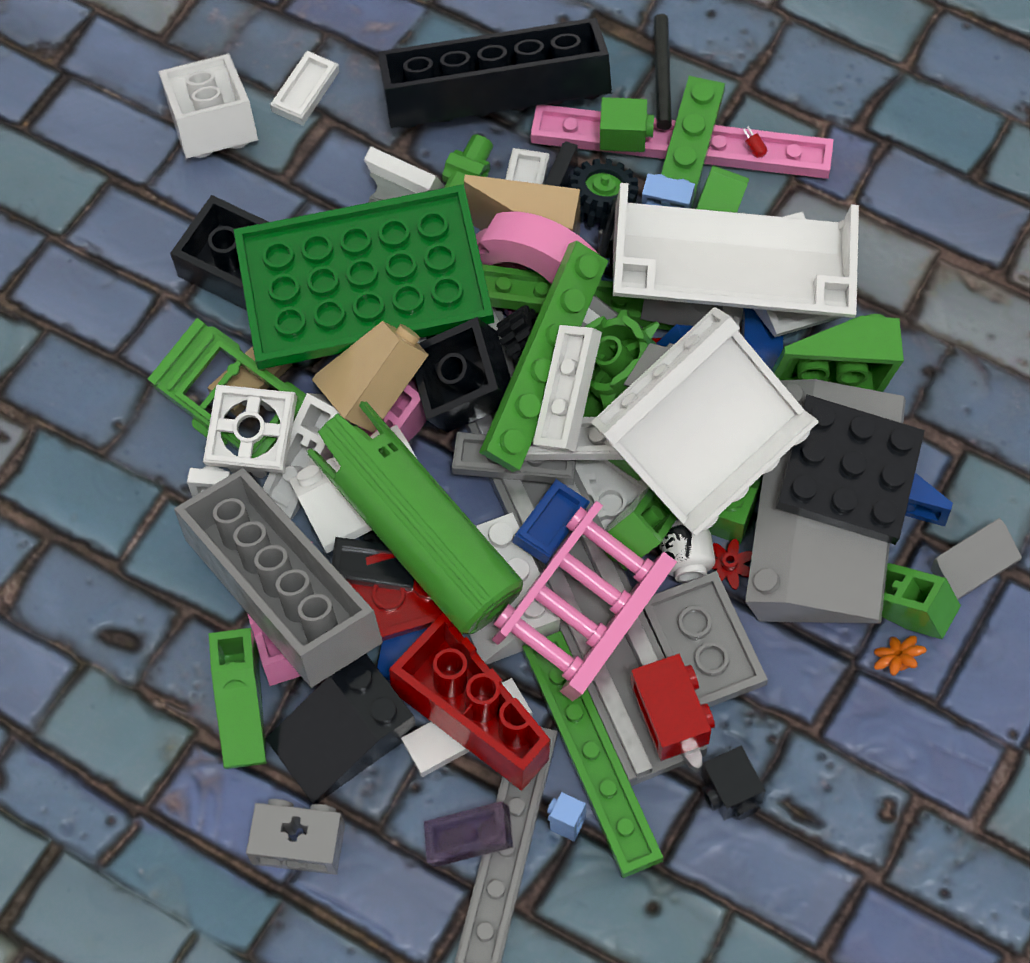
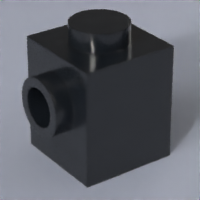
[701,745,766,820]

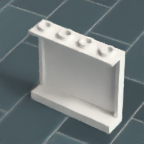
[591,307,819,536]

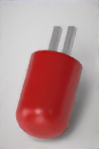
[743,126,767,158]

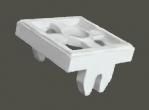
[203,385,297,478]

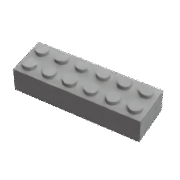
[174,468,383,688]

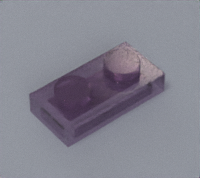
[424,801,513,867]

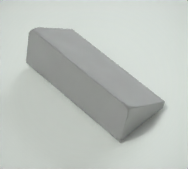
[930,518,1022,600]

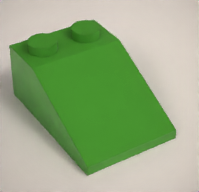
[771,314,904,392]

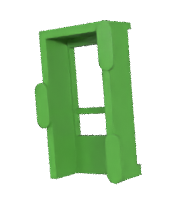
[148,318,306,458]

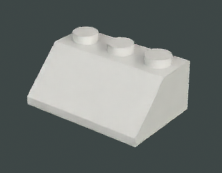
[289,425,416,554]
[469,512,560,665]

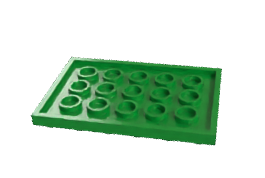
[234,184,494,370]

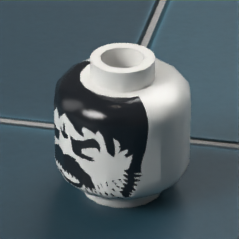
[659,520,716,583]

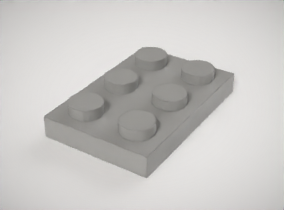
[643,571,768,707]

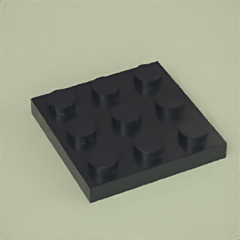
[775,394,925,545]

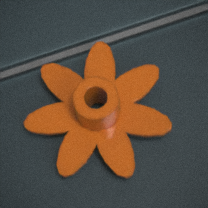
[874,635,927,676]

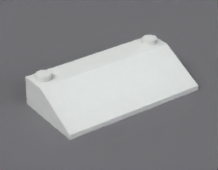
[613,183,859,318]

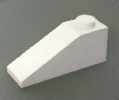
[263,393,352,519]

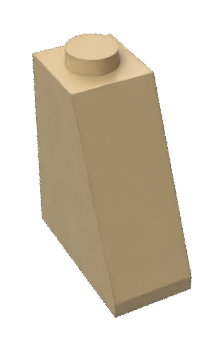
[312,321,428,433]

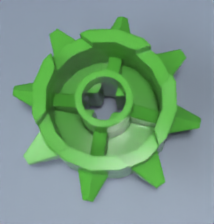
[585,309,660,409]

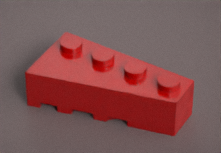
[389,612,551,791]

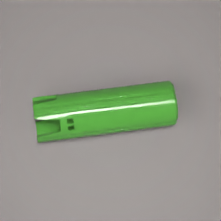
[307,401,523,635]

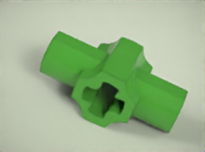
[442,134,493,188]

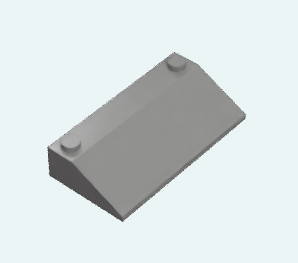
[745,379,906,623]

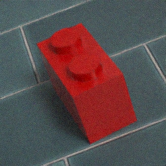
[630,653,715,761]

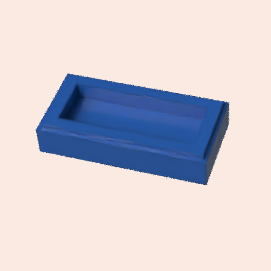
[512,479,590,564]

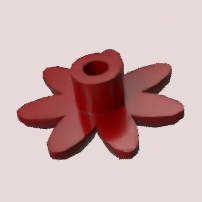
[712,539,752,590]

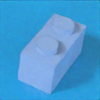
[642,174,695,208]
[547,792,586,842]

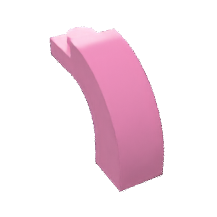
[476,211,598,284]

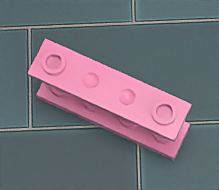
[492,501,677,701]

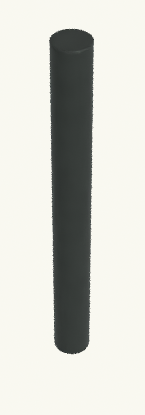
[654,14,672,130]

